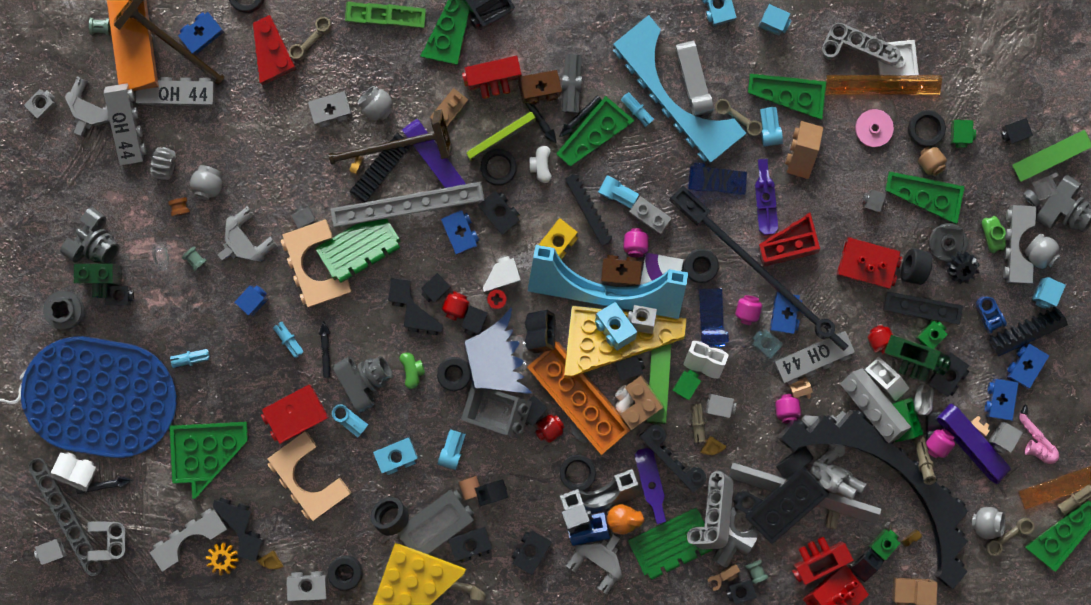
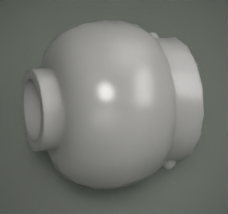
[357,86,392,121]
[190,165,223,200]
[1025,234,1060,269]
[972,507,1006,539]

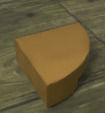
[349,156,364,175]
[700,436,726,455]
[901,529,922,547]
[257,550,284,569]

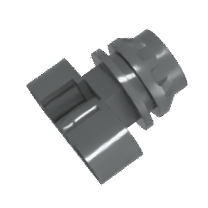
[1036,175,1091,233]
[60,207,120,264]
[333,356,393,413]

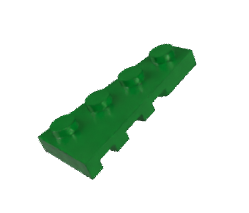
[420,0,470,65]
[748,74,826,120]
[556,96,635,167]
[885,171,965,224]
[1025,500,1091,572]

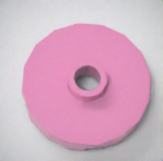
[855,109,894,148]

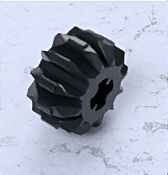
[946,251,980,284]

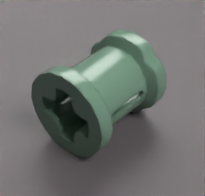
[89,18,111,35]
[182,246,207,272]
[745,559,769,584]

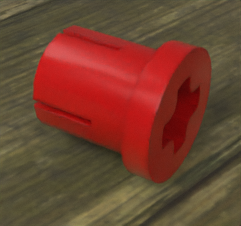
[487,290,507,309]

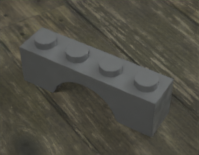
[560,469,642,514]

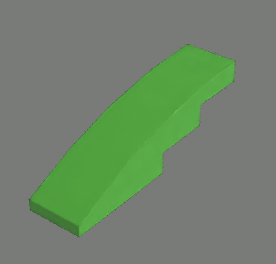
[345,2,426,28]
[1012,130,1091,182]
[647,344,671,424]

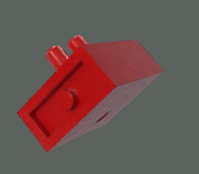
[462,55,522,99]
[836,237,902,289]
[261,384,329,444]
[792,537,854,585]
[803,565,869,605]

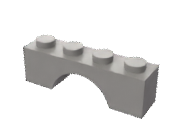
[1003,205,1036,284]
[150,508,229,572]

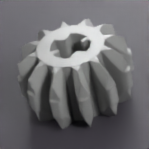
[150,147,176,180]

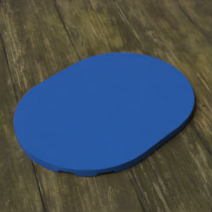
[21,336,176,458]

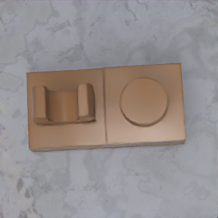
[430,88,469,127]

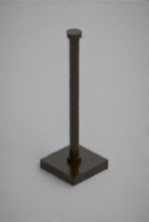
[114,0,225,85]
[329,109,452,165]

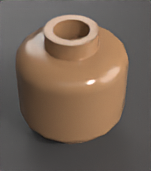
[918,147,947,176]

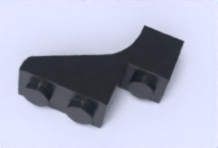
[388,278,443,336]
[213,497,264,562]

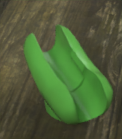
[982,216,1006,253]
[400,353,425,389]

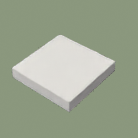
[876,40,919,82]

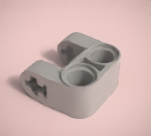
[87,521,125,561]

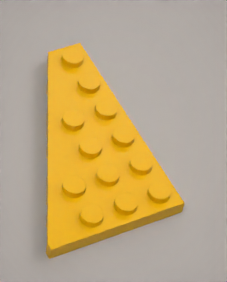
[564,306,686,378]
[373,543,466,605]

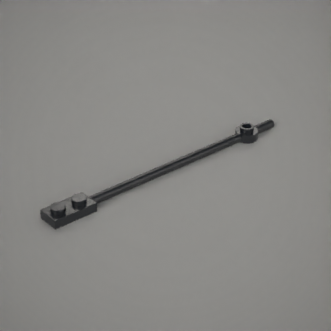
[669,186,849,351]

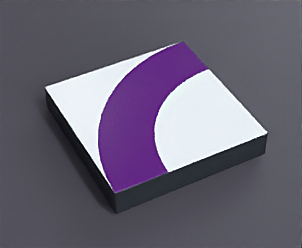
[640,253,684,285]

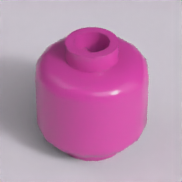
[623,228,649,258]
[735,295,763,325]
[775,394,801,424]
[926,429,955,458]

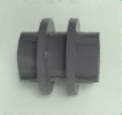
[43,291,84,329]

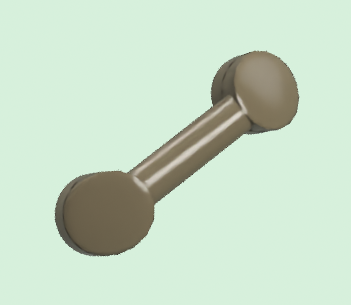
[289,17,332,61]
[715,99,762,136]
[986,518,1035,556]
[442,582,486,601]

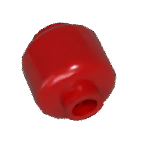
[442,291,470,321]
[867,325,893,355]
[535,414,565,443]

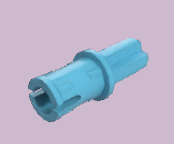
[621,92,654,127]
[273,322,303,358]
[170,349,210,368]

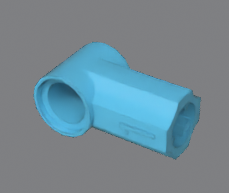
[760,107,783,147]
[598,175,639,209]
[332,404,368,437]
[437,429,466,470]

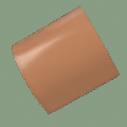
[459,476,480,500]

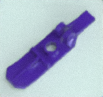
[755,159,778,235]
[635,448,666,524]

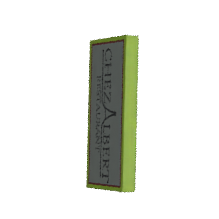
[466,112,536,162]

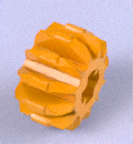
[206,542,239,576]

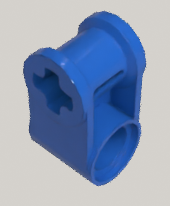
[976,296,1007,334]

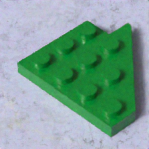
[170,422,248,499]

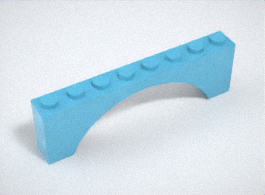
[612,15,746,164]
[528,245,688,319]

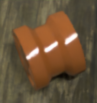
[168,197,190,217]

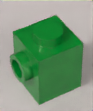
[950,119,976,148]
[916,321,948,349]
[672,370,701,400]
[869,529,901,560]

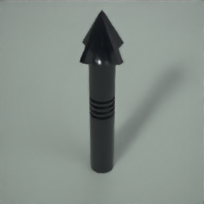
[559,95,602,137]
[525,103,557,143]
[318,321,331,378]
[76,476,132,494]

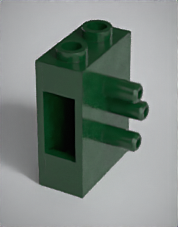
[74,264,122,298]
[884,335,951,382]

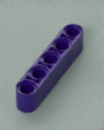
[402,119,466,188]
[937,404,1011,484]

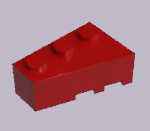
[253,15,297,86]
[758,213,820,267]

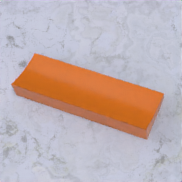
[107,0,159,91]
[527,342,633,455]

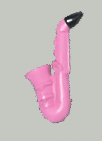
[1019,404,1059,464]

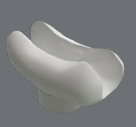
[529,146,552,183]
[914,384,934,415]
[615,385,635,414]

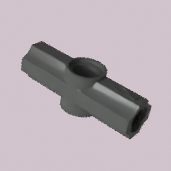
[562,54,582,113]

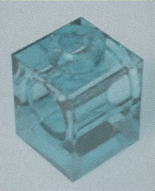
[752,329,783,359]

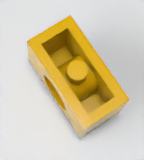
[539,218,578,260]

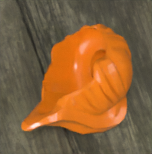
[606,504,645,535]

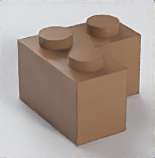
[785,121,823,179]
[620,375,664,430]
[892,578,937,605]

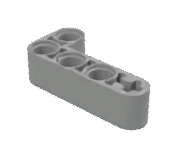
[822,23,901,66]
[675,40,714,116]
[687,471,733,549]

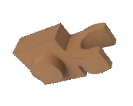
[707,563,740,591]

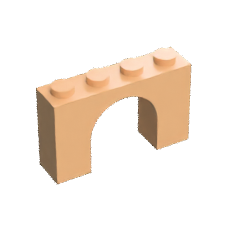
[281,219,352,308]
[268,431,351,521]

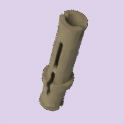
[913,435,936,485]

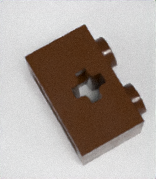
[518,70,562,105]
[601,255,642,285]

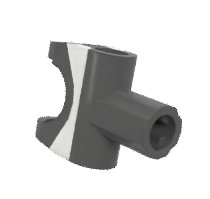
[712,507,759,568]

